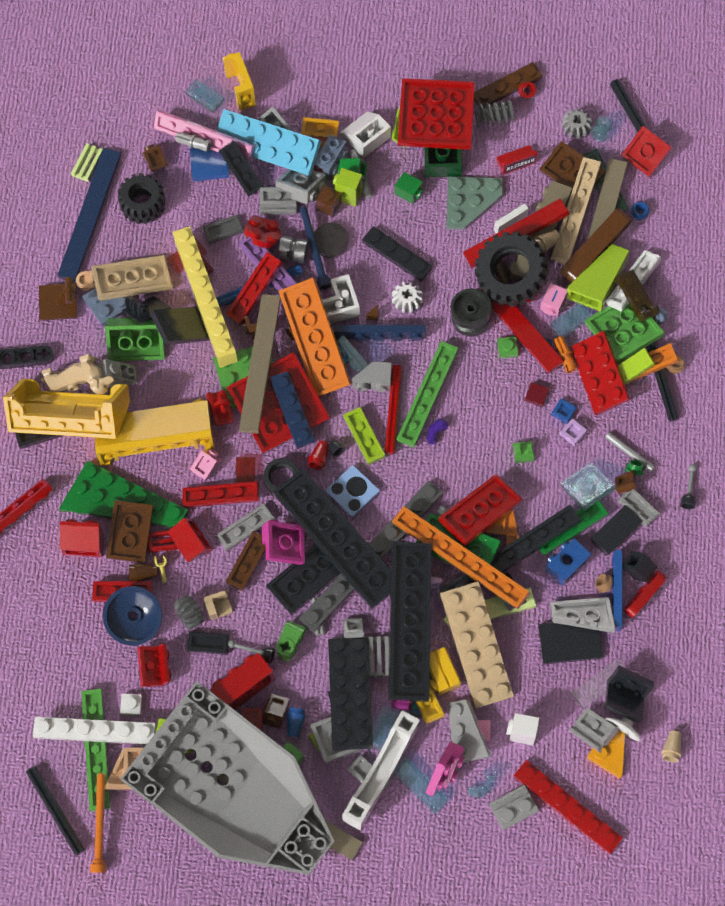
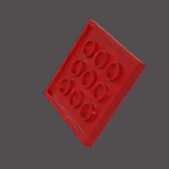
[398,78,475,150]
[227,352,330,454]

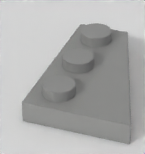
[550,597,615,633]
[448,700,492,762]

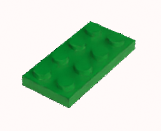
[416,513,501,565]

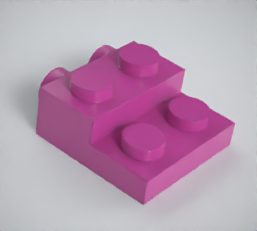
[262,519,305,565]
[425,741,465,797]

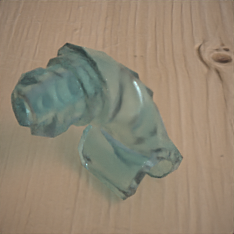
[467,768,497,799]

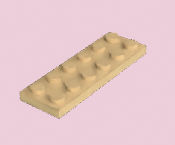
[440,581,514,708]

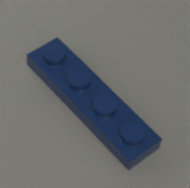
[269,371,315,449]

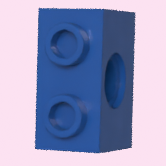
[546,538,591,586]

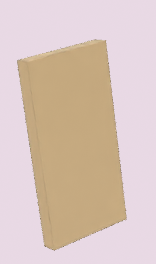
[91,255,172,301]

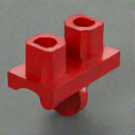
[206,390,234,426]

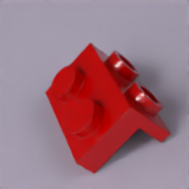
[137,643,171,687]

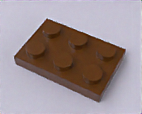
[539,141,605,191]
[106,500,154,564]

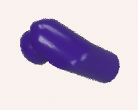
[427,419,449,444]

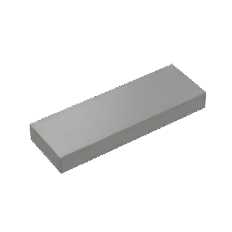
[216,503,275,552]

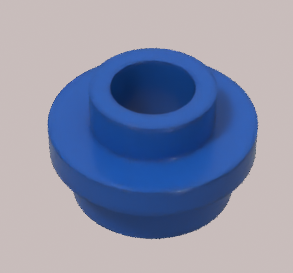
[631,202,649,220]

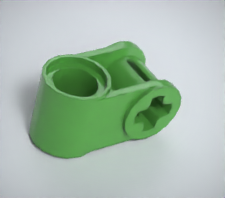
[276,620,307,661]

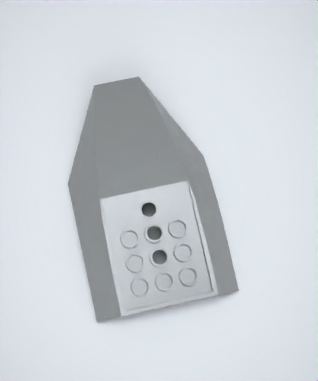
[120,681,334,875]

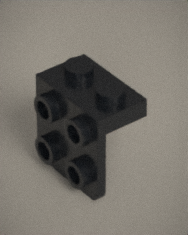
[605,665,654,723]

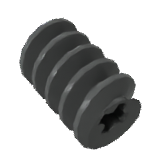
[475,100,514,127]

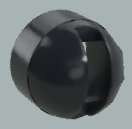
[328,440,345,457]

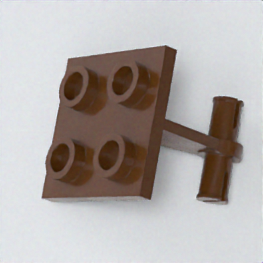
[39,277,77,321]

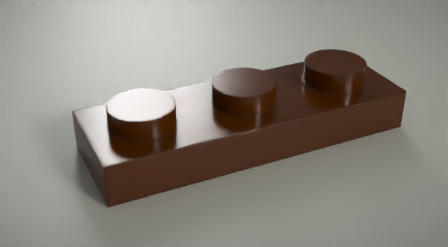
[225,531,266,591]

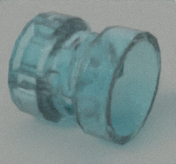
[590,116,614,142]

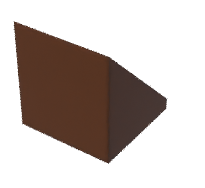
[366,304,379,320]

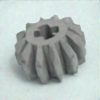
[561,108,592,140]

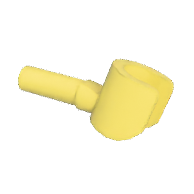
[154,555,167,583]

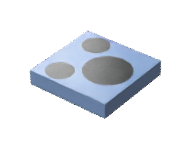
[325,465,380,519]

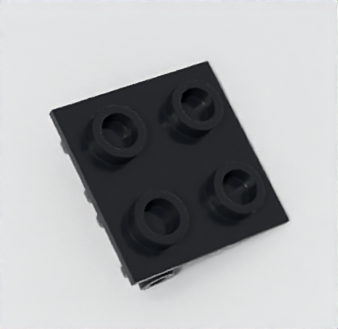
[122,296,171,323]

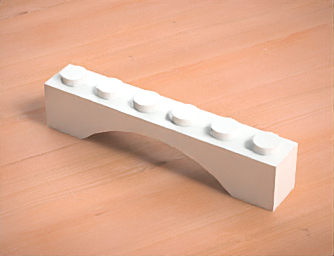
[342,710,420,830]

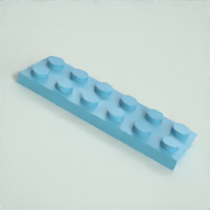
[217,109,322,176]

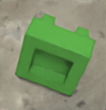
[512,441,534,464]

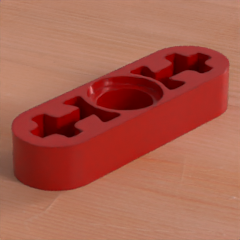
[623,570,667,618]

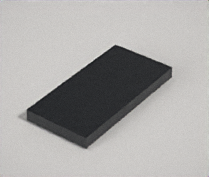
[266,544,341,616]

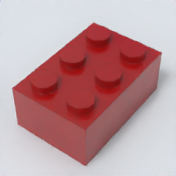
[210,653,275,710]

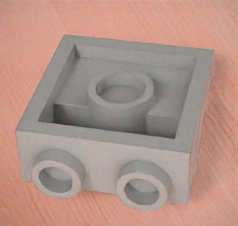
[276,169,327,204]
[310,717,362,763]

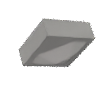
[343,618,364,638]

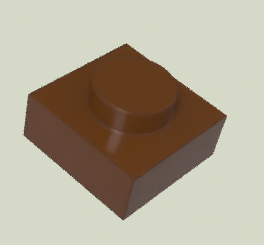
[615,471,636,494]

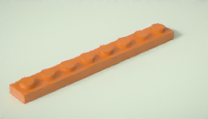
[392,506,530,609]

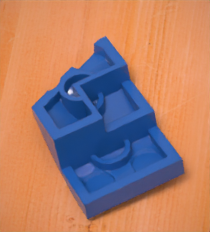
[190,148,229,182]

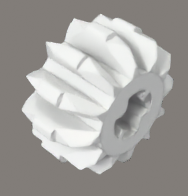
[392,281,423,314]

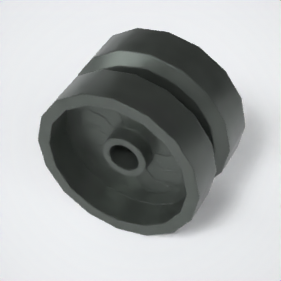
[450,288,492,337]

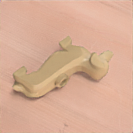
[41,354,115,394]

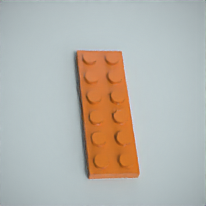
[279,278,352,397]

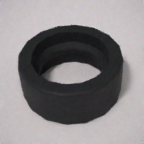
[263,458,299,494]

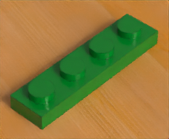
[539,499,608,557]

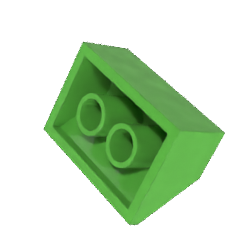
[105,317,165,361]

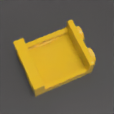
[223,52,256,111]

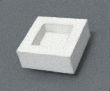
[120,694,143,716]

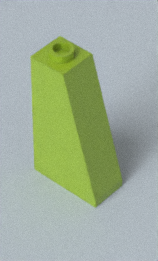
[567,244,629,312]

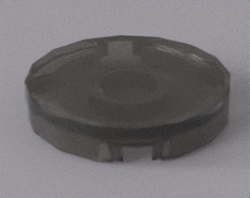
[314,222,349,258]

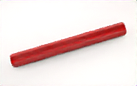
[385,365,402,455]

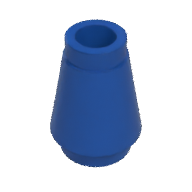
[287,707,306,738]

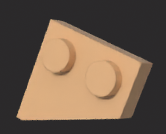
[105,748,144,790]

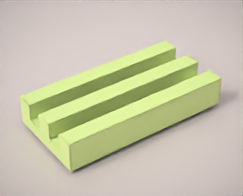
[71,143,103,182]

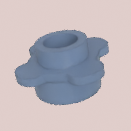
[652,306,667,327]

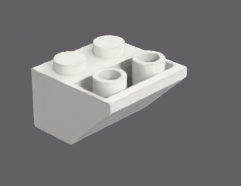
[340,111,391,158]

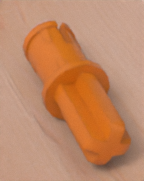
[554,336,578,374]

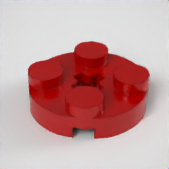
[244,215,281,248]

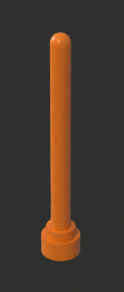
[90,772,107,873]

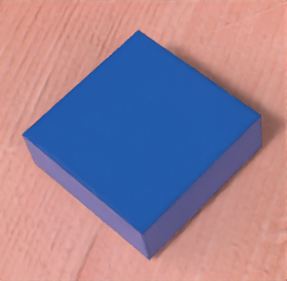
[551,398,577,424]

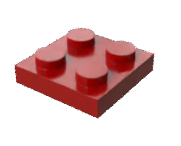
[621,126,673,177]

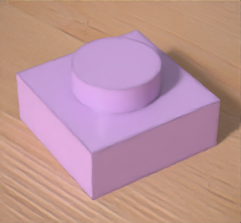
[560,419,587,446]

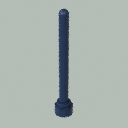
[300,206,331,290]

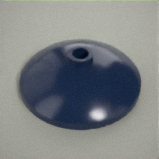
[103,586,162,646]

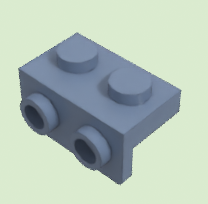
[314,135,348,181]

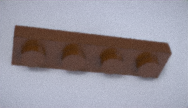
[474,62,543,108]

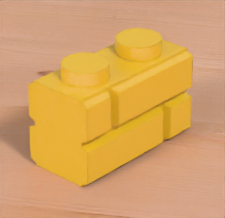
[429,647,461,695]

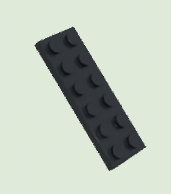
[328,637,373,751]

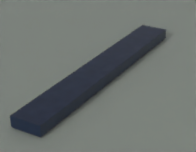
[57,148,121,282]

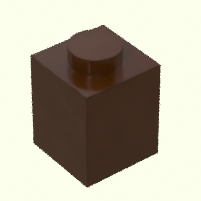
[316,185,341,217]

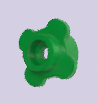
[625,460,645,476]

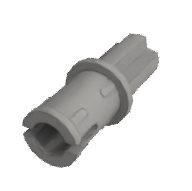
[175,132,212,152]

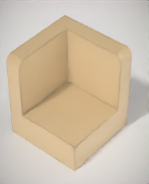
[203,590,233,620]

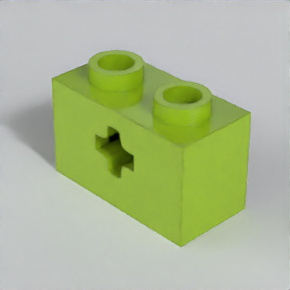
[333,168,363,207]

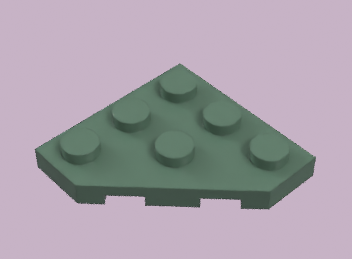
[446,177,502,230]

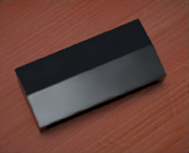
[591,505,642,556]

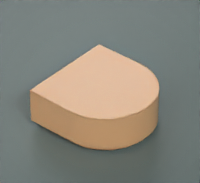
[76,270,96,291]

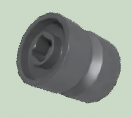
[278,236,309,264]

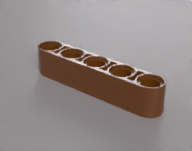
[560,208,633,283]

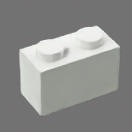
[506,713,539,745]

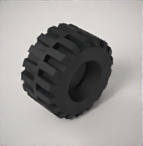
[118,173,166,224]

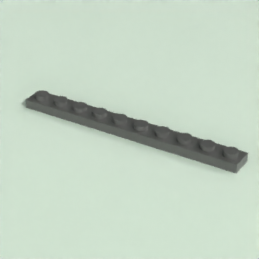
[299,480,443,633]

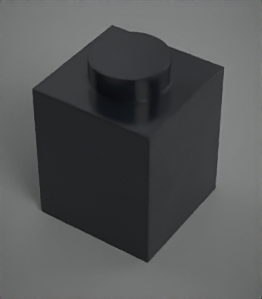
[622,551,658,583]

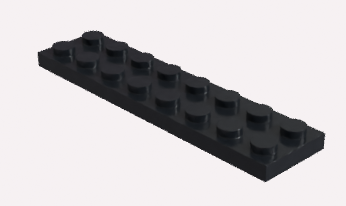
[273,468,391,610]
[388,541,432,702]

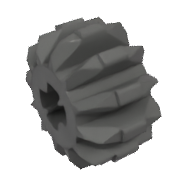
[174,595,204,630]

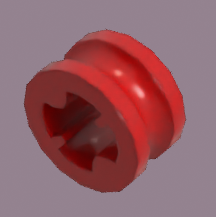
[518,82,536,98]

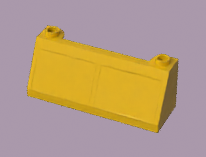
[3,379,130,439]
[95,399,215,466]

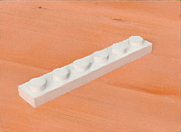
[33,717,156,744]

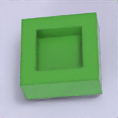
[497,337,518,358]

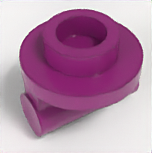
[391,700,412,711]

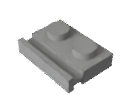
[260,187,297,215]
[569,708,618,753]
[489,785,539,831]

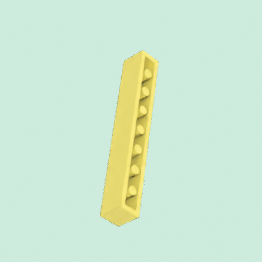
[172,226,238,368]

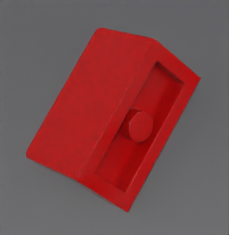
[168,518,213,562]

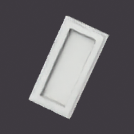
[494,204,529,233]

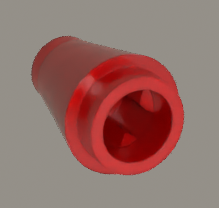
[308,441,329,470]

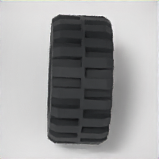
[475,231,549,307]

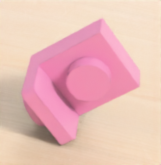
[190,449,222,480]

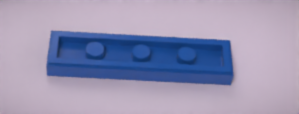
[612,550,622,632]

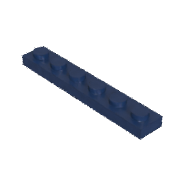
[331,325,425,341]

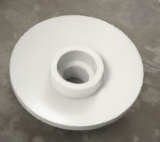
[605,717,641,741]

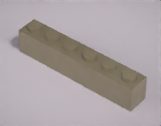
[508,181,572,283]

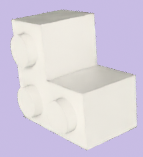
[322,274,360,324]

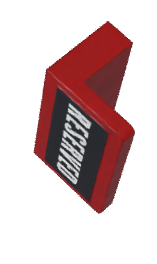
[496,145,538,175]

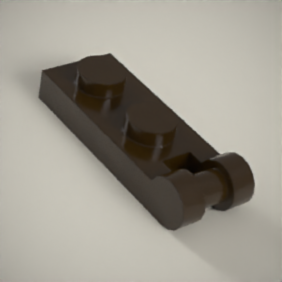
[616,269,659,322]

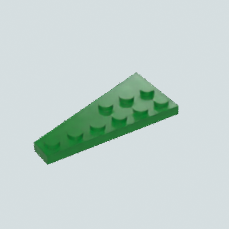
[59,461,188,528]

